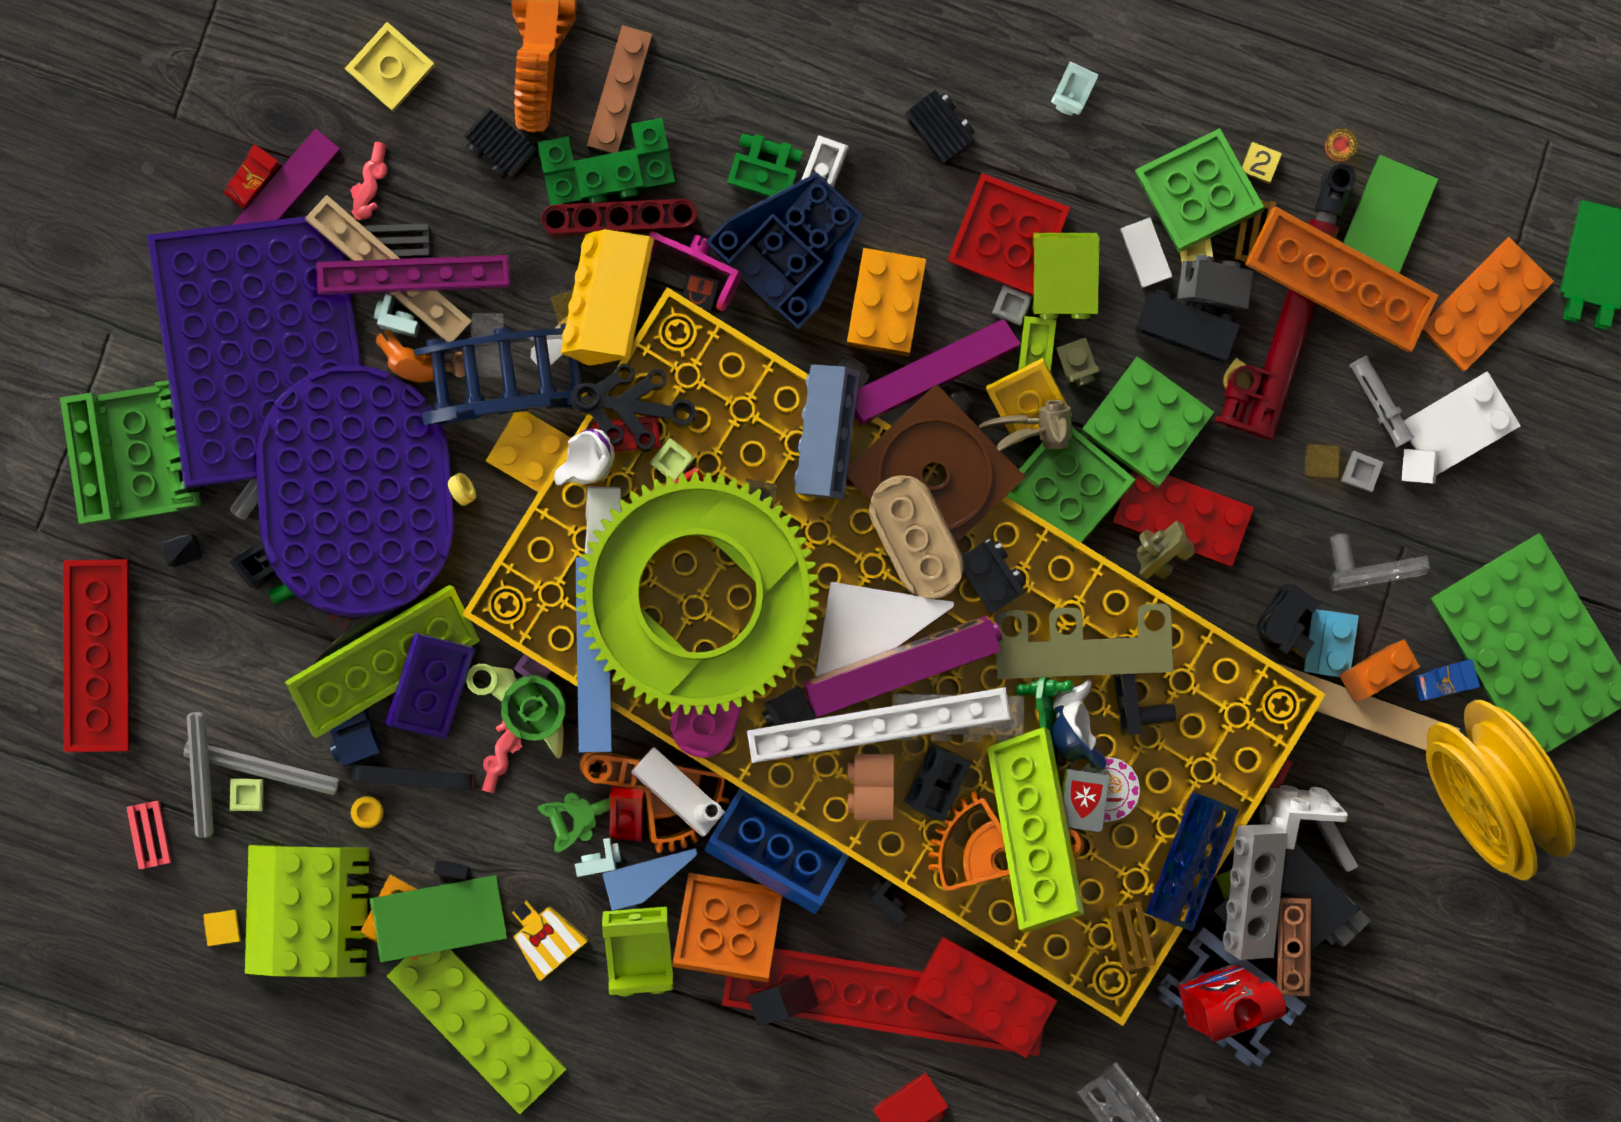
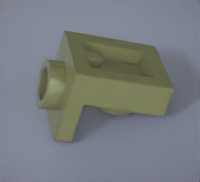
[1055,337,1100,387]

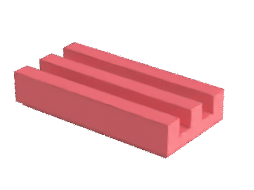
[126,800,172,870]

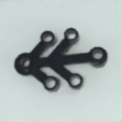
[571,364,696,452]

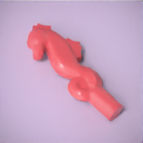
[350,142,387,221]
[482,721,522,793]

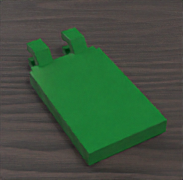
[1559,200,1621,330]

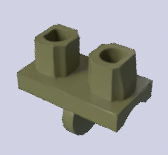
[1137,521,1195,579]

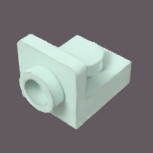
[374,294,420,338]
[575,838,621,877]

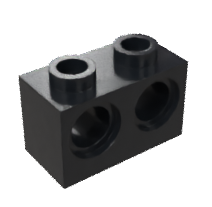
[904,742,972,822]

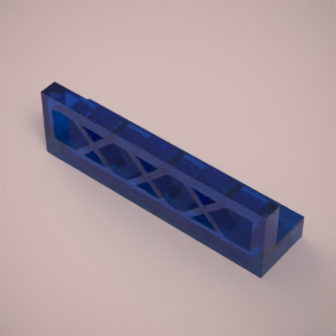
[1146,792,1239,932]

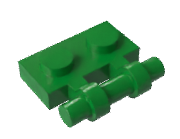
[727,133,803,197]

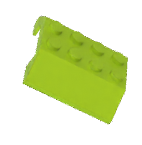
[245,845,369,977]

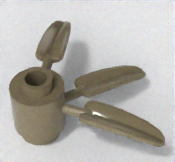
[978,400,1072,452]

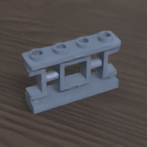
[1155,926,1307,1067]

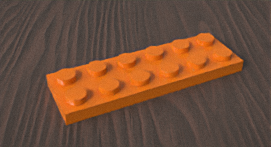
[1245,207,1439,352]

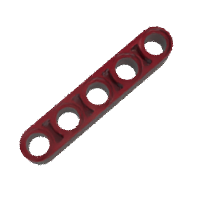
[541,199,698,238]

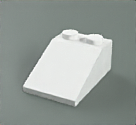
[1404,371,1520,475]

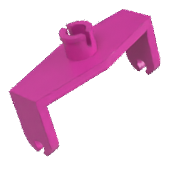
[649,231,742,312]

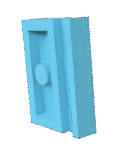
[1302,609,1359,678]

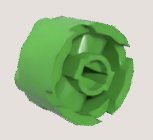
[501,674,567,741]

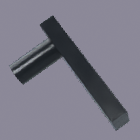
[1112,636,1176,736]

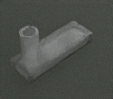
[1329,534,1430,591]

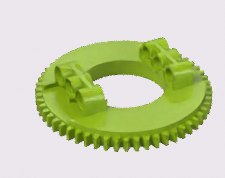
[576,472,819,715]

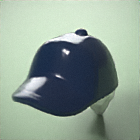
[1051,679,1106,772]

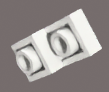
[585,486,621,554]

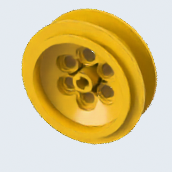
[1426,700,1576,880]

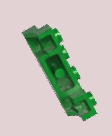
[537,118,676,206]

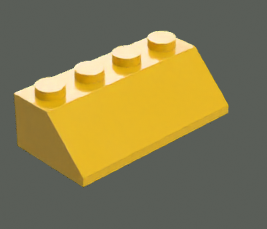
[560,229,654,366]

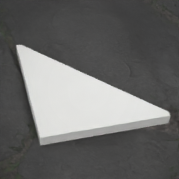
[815,582,954,677]

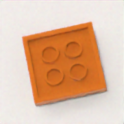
[672,873,782,982]

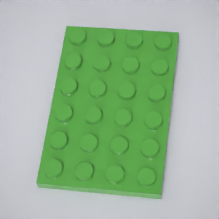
[1429,533,1621,753]

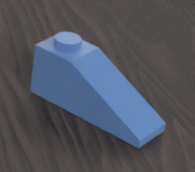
[602,848,698,911]

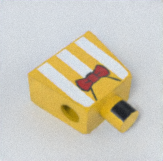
[512,900,589,981]

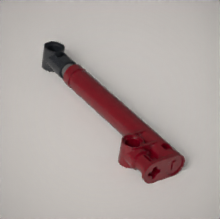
[1214,163,1356,440]

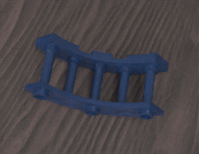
[414,323,593,425]

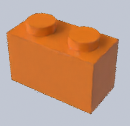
[1339,639,1420,702]

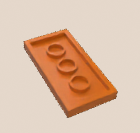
[1422,237,1554,372]

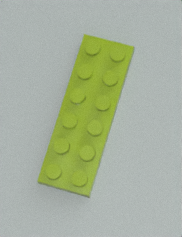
[285,585,480,738]
[987,727,1084,933]
[387,949,567,1115]

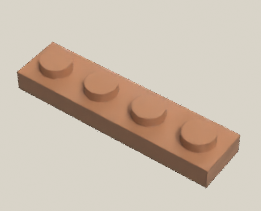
[587,25,653,154]

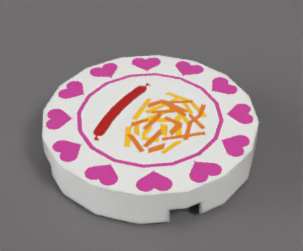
[1081,757,1140,822]

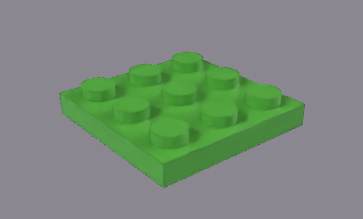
[1135,128,1264,253]
[1081,356,1214,488]
[1006,427,1136,552]

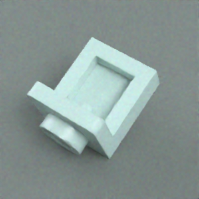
[1051,61,1098,115]

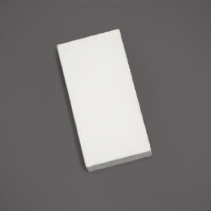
[1120,218,1172,289]

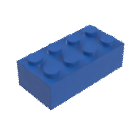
[704,788,849,914]

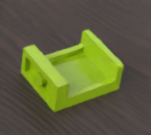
[1032,233,1099,319]
[602,907,673,997]

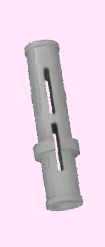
[1349,355,1414,448]

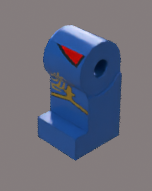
[1413,659,1480,701]

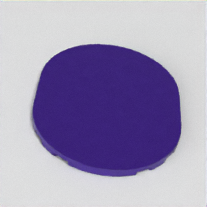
[256,365,454,617]

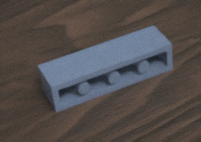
[794,364,860,500]

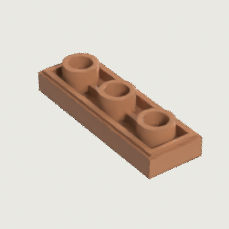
[1277,897,1311,996]

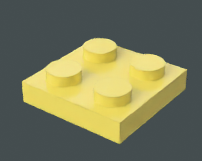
[345,22,435,112]

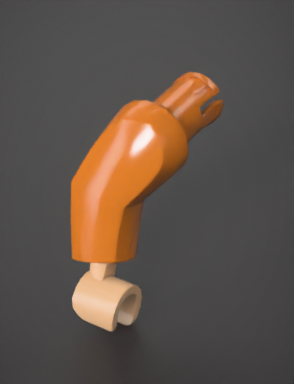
[376,330,465,383]

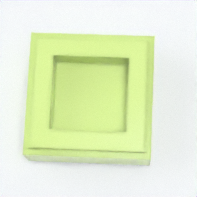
[650,438,695,480]
[230,779,264,811]

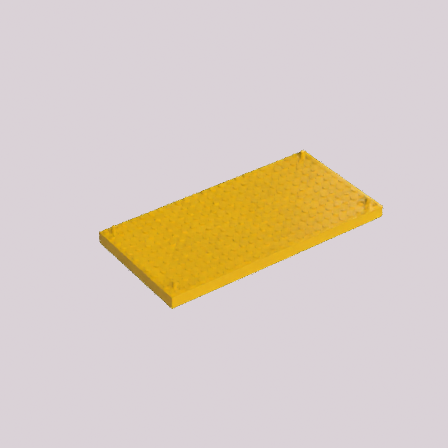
[462,287,1326,1026]

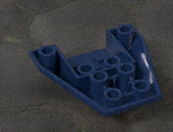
[706,172,863,330]

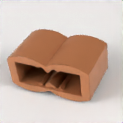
[848,754,894,820]

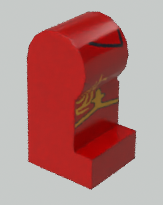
[224,144,282,209]

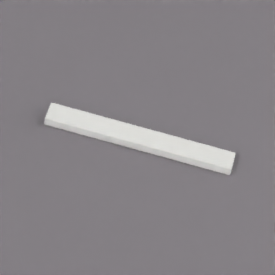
[747,687,1011,763]

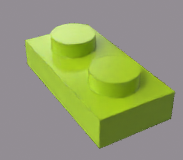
[1018,316,1056,371]

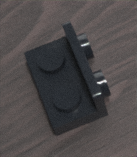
[962,538,1026,615]
[761,685,816,761]

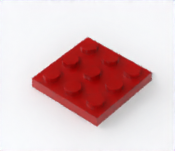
[947,173,1070,296]

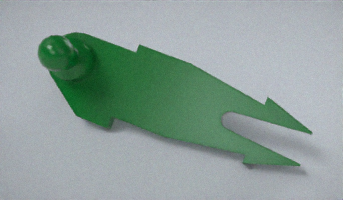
[1016,677,1074,772]

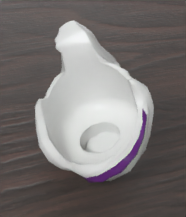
[554,429,615,486]

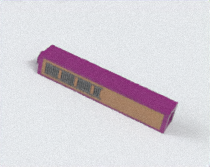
[803,616,1003,717]

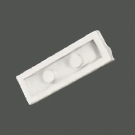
[631,747,725,837]

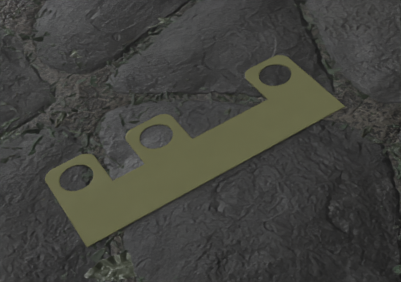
[995,604,1173,679]

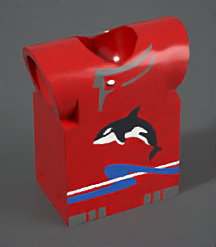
[1178,963,1286,1043]

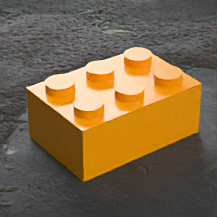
[846,248,926,357]

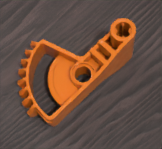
[511,0,577,133]
[579,752,730,853]
[928,791,1085,891]

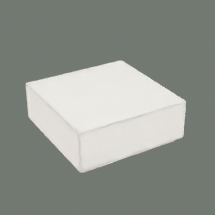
[1402,449,1438,483]

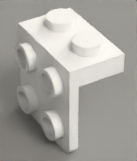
[1259,785,1348,849]

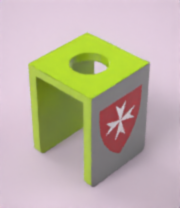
[1061,769,1110,832]

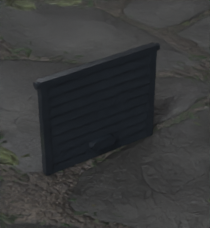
[1214,841,1361,980]

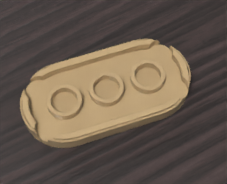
[869,475,964,599]

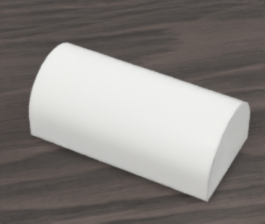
[802,135,849,188]

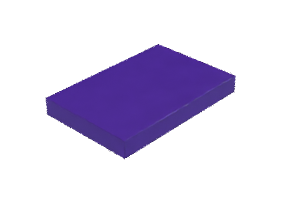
[386,632,476,739]

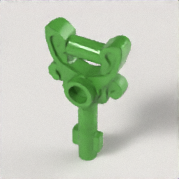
[537,787,639,853]

